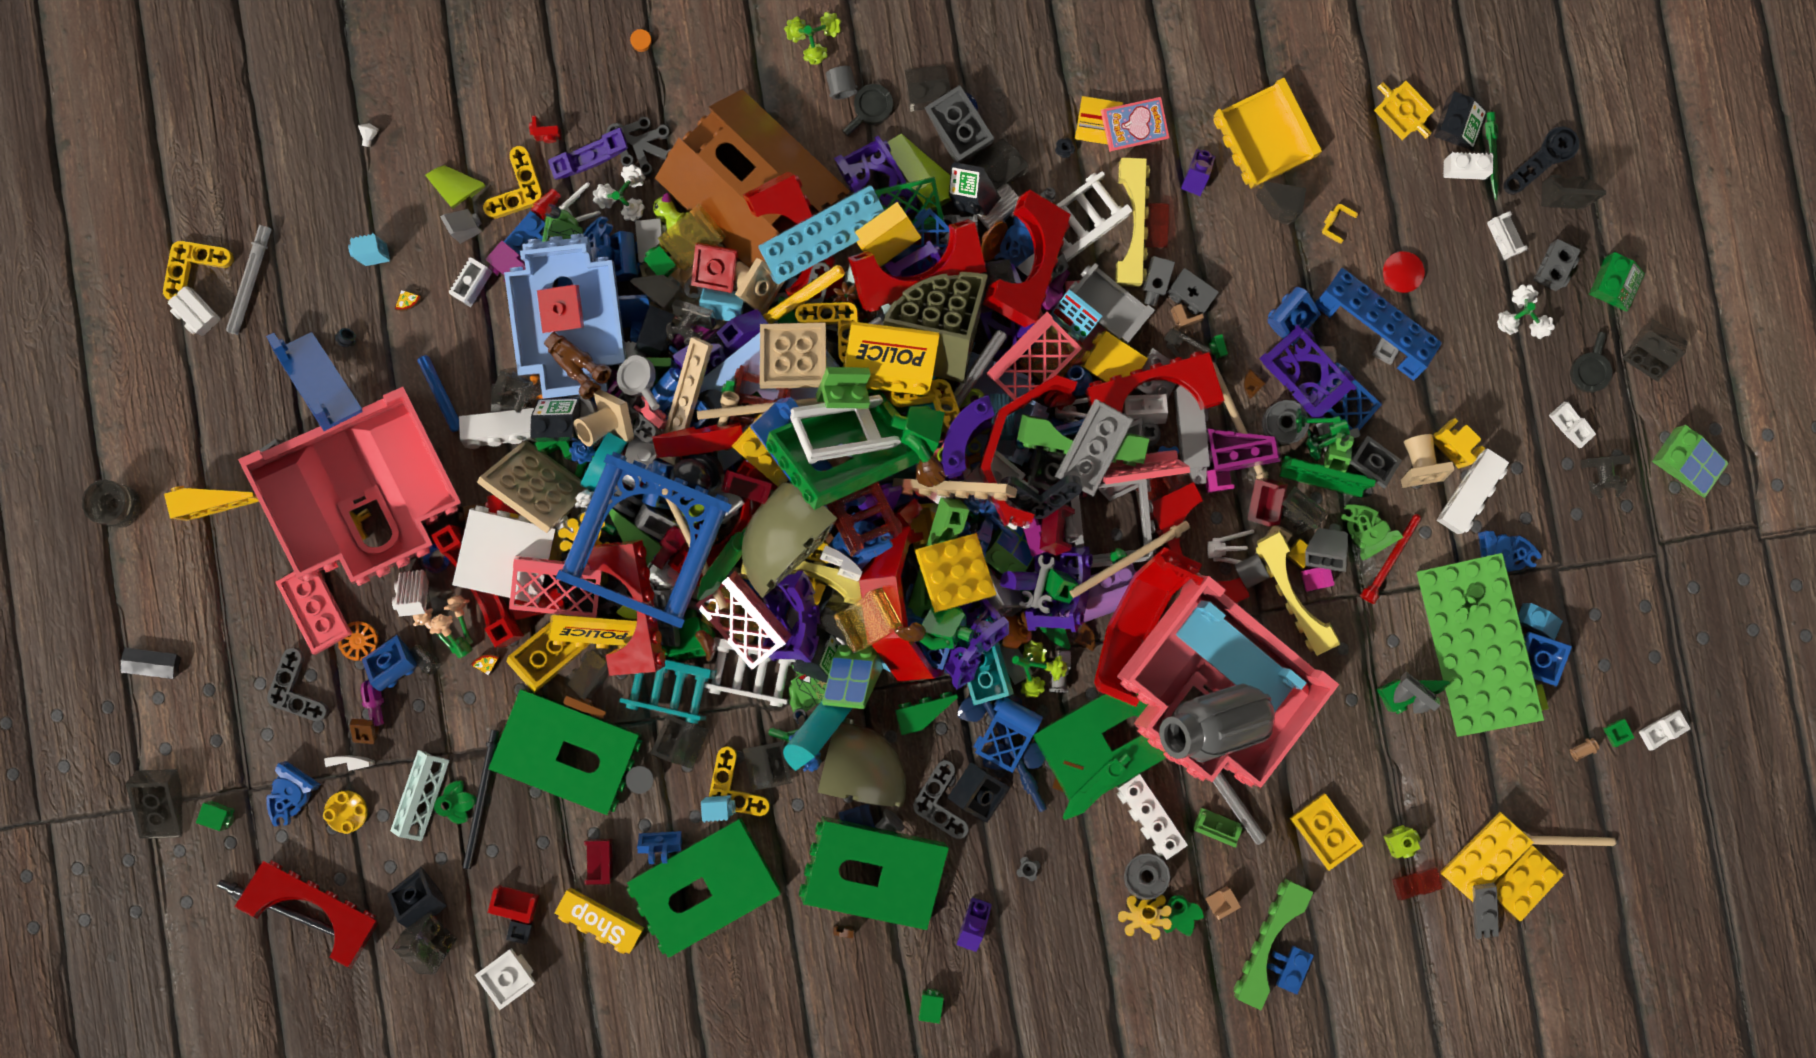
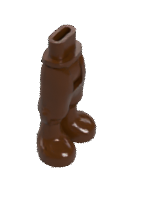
[544,332,611,400]

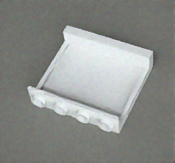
[452,505,556,604]

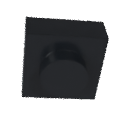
[506,919,533,945]

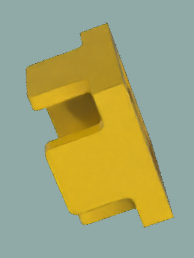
[1433,418,1485,469]

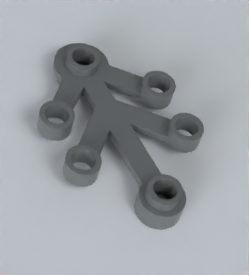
[606,117,671,177]

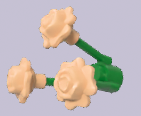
[413,595,473,658]

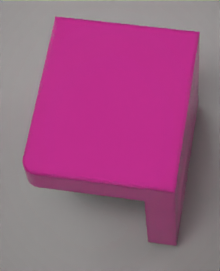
[1205,470,1235,493]
[1300,567,1334,591]

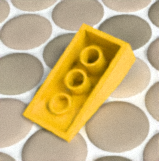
[164,486,259,521]
[506,606,592,693]

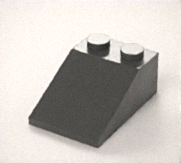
[925,85,994,164]

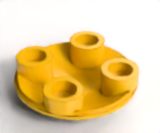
[323,791,367,834]

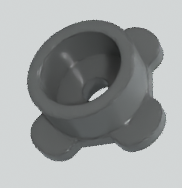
[1016,857,1041,881]

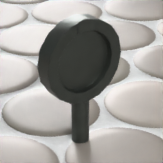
[843,84,893,136]
[1570,332,1612,393]

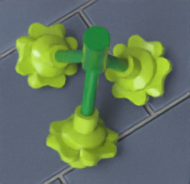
[784,12,841,65]
[1012,640,1067,698]

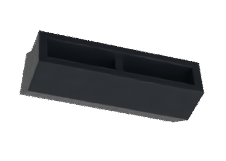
[121,648,181,679]

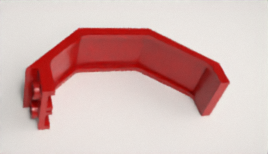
[978,375,1077,527]
[859,526,945,681]
[1094,547,1204,707]

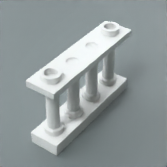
[1057,171,1132,262]
[704,637,796,707]

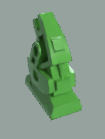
[1341,505,1403,561]

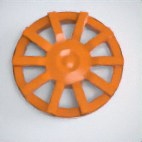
[338,621,379,661]

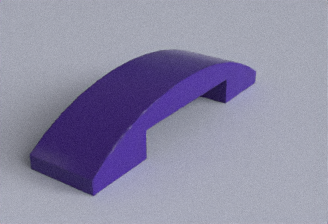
[548,128,628,180]

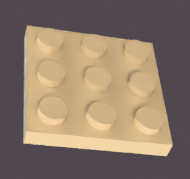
[760,323,826,389]

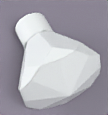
[358,123,379,147]

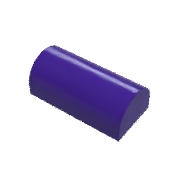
[1000,571,1039,590]

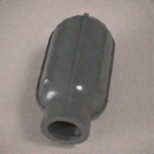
[1159,683,1275,763]

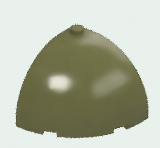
[883,272,988,383]
[742,483,837,598]
[817,717,906,807]

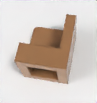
[1171,304,1204,330]
[1205,886,1241,920]

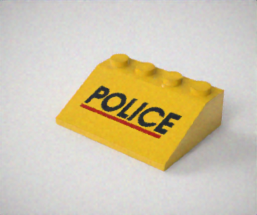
[844,321,939,396]
[549,615,637,649]

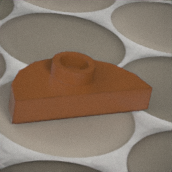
[563,696,606,719]

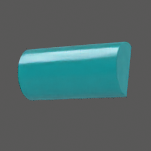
[956,614,1014,705]
[783,701,852,771]

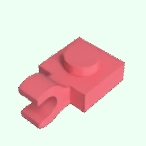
[634,396,667,430]

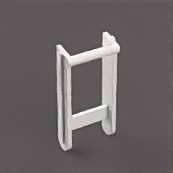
[790,395,901,464]

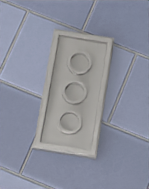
[1055,399,1134,496]

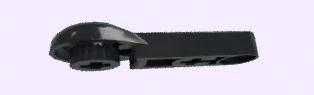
[1503,126,1580,195]

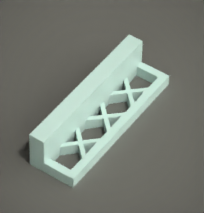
[390,750,449,841]

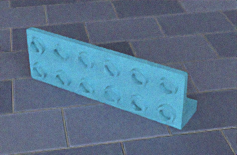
[758,186,884,284]
[1176,601,1306,713]

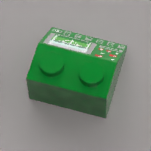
[1589,252,1645,312]

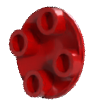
[1383,251,1425,293]

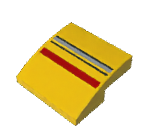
[1075,96,1123,144]

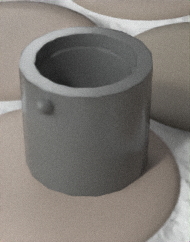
[825,66,858,100]
[1235,553,1270,589]

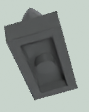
[1394,671,1440,714]

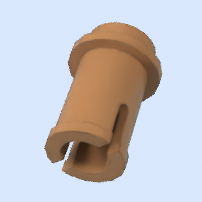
[1569,738,1600,762]

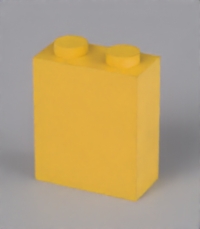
[855,202,921,267]
[1080,331,1148,382]

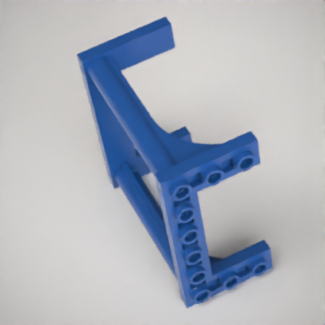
[556,452,732,628]

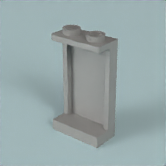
[1068,263,1154,344]

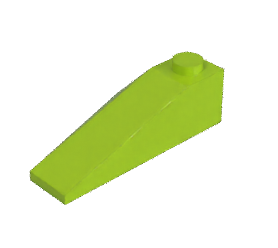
[888,134,952,211]

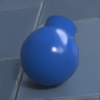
[1065,365,1093,396]

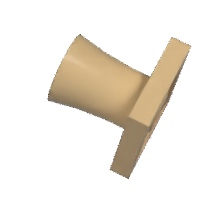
[734,258,785,315]
[574,389,635,446]
[1401,434,1454,488]

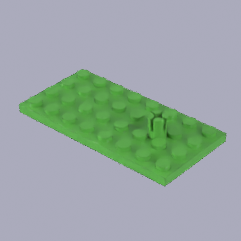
[1416,553,1544,737]

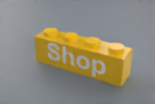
[555,887,644,954]

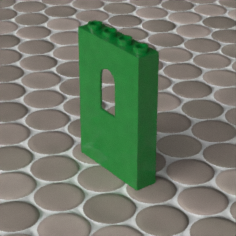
[766,389,920,510]
[488,689,643,815]
[1033,693,1173,801]
[799,816,949,930]
[626,817,782,958]

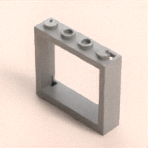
[1070,479,1156,568]

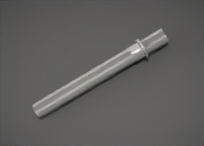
[226,225,272,335]
[942,330,1007,419]
[1213,772,1266,845]

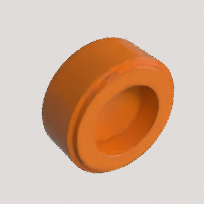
[630,29,652,52]

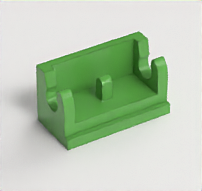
[1193,808,1242,848]

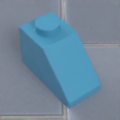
[1518,603,1563,640]

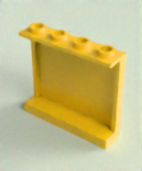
[1213,78,1322,189]

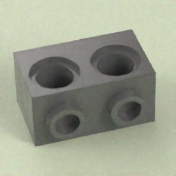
[1533,239,1580,291]

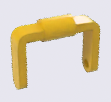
[1322,204,1358,244]

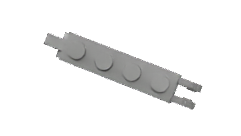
[1174,385,1212,485]

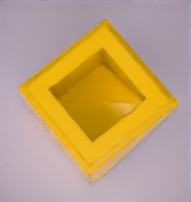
[1286,539,1308,569]

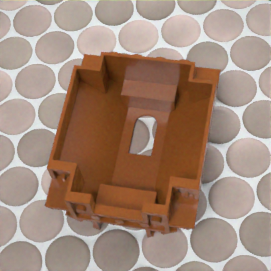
[655,89,850,268]

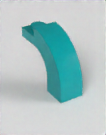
[580,432,627,492]

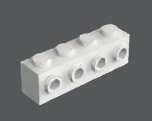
[459,408,538,449]
[1437,449,1509,534]
[1116,774,1188,860]

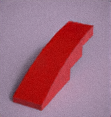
[652,422,743,458]

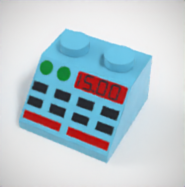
[1051,289,1102,342]

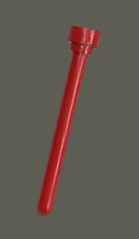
[1360,514,1421,604]

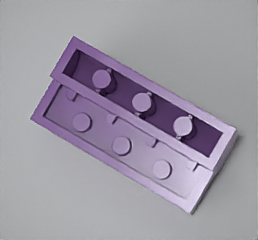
[1058,563,1135,622]

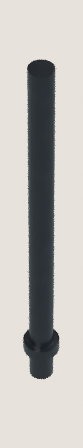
[463,729,499,869]
[217,879,335,937]

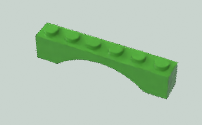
[1017,414,1149,466]
[908,497,969,625]
[1233,879,1313,1010]

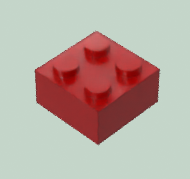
[885,498,923,528]

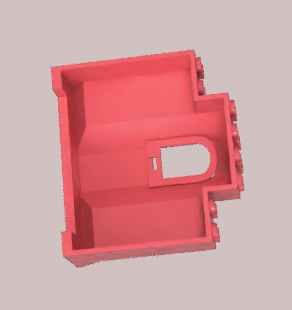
[238,387,461,586]
[1117,575,1339,788]

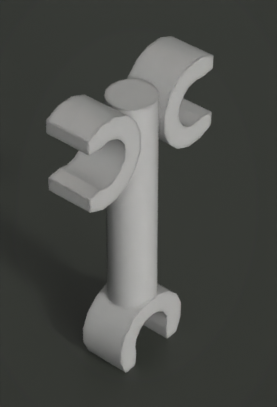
[1019,555,1055,613]

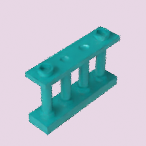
[620,659,717,724]

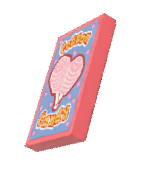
[1101,97,1169,152]

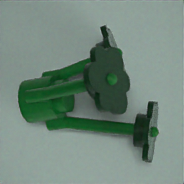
[1296,408,1350,461]

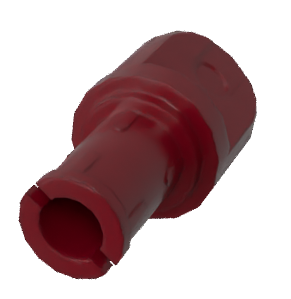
[650,526,686,570]

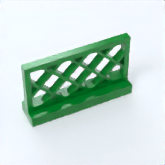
[874,176,945,234]
[1279,456,1376,498]

